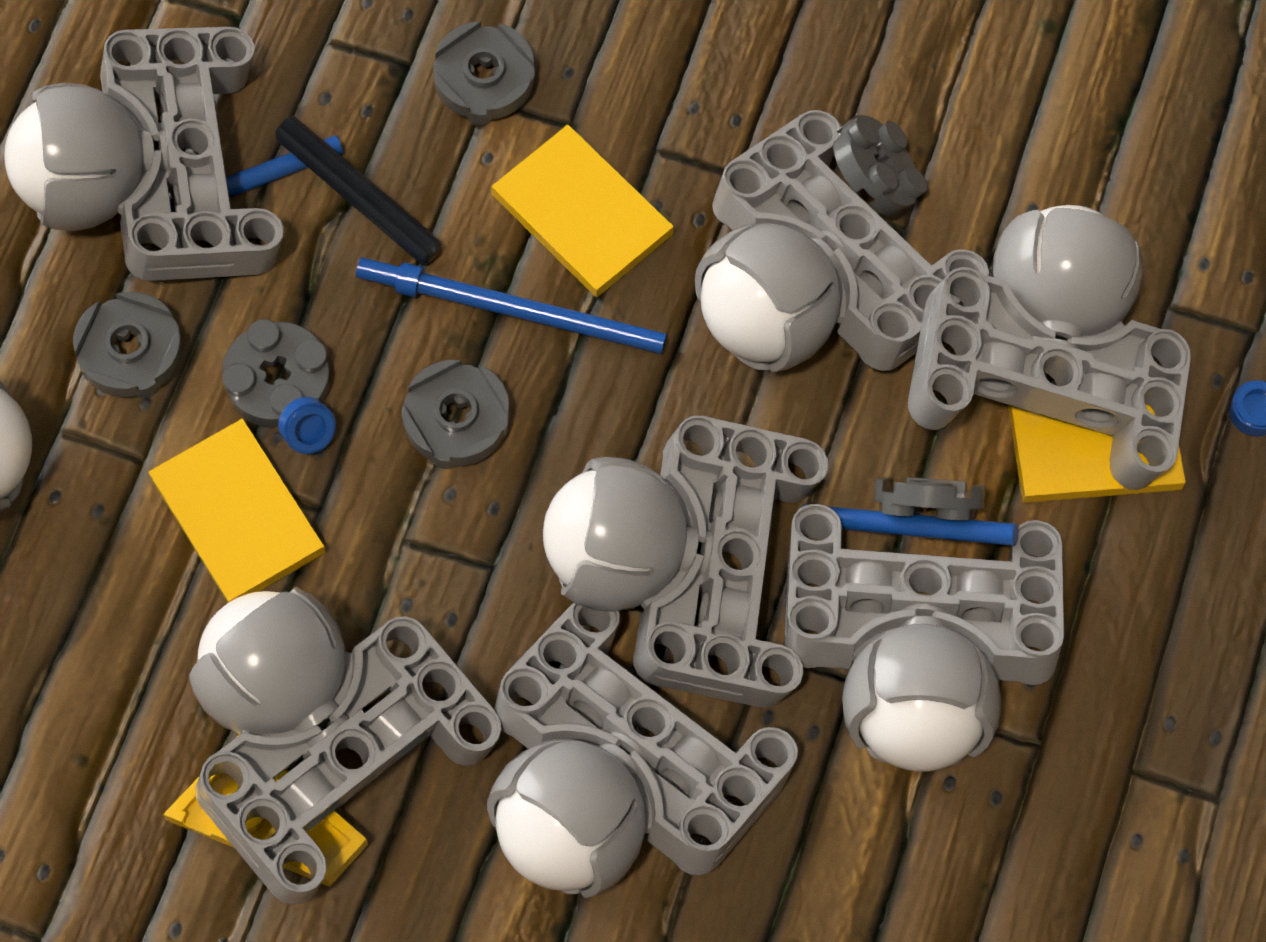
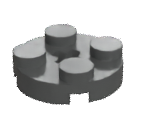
[433,22,535,125]
[833,115,927,216]
[73,292,183,398]
[222,319,331,428]
[402,360,510,469]
[874,477,986,520]

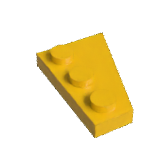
[163,734,368,887]

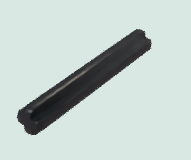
[275,116,442,265]

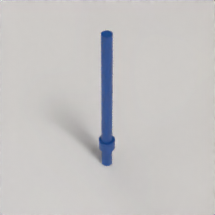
[356,257,667,354]

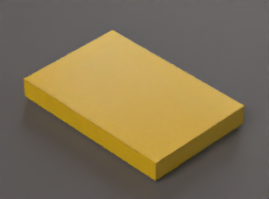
[491,125,674,298]
[1008,403,1186,503]
[148,418,326,603]

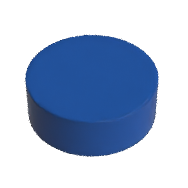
[1229,380,1266,437]
[278,397,336,454]

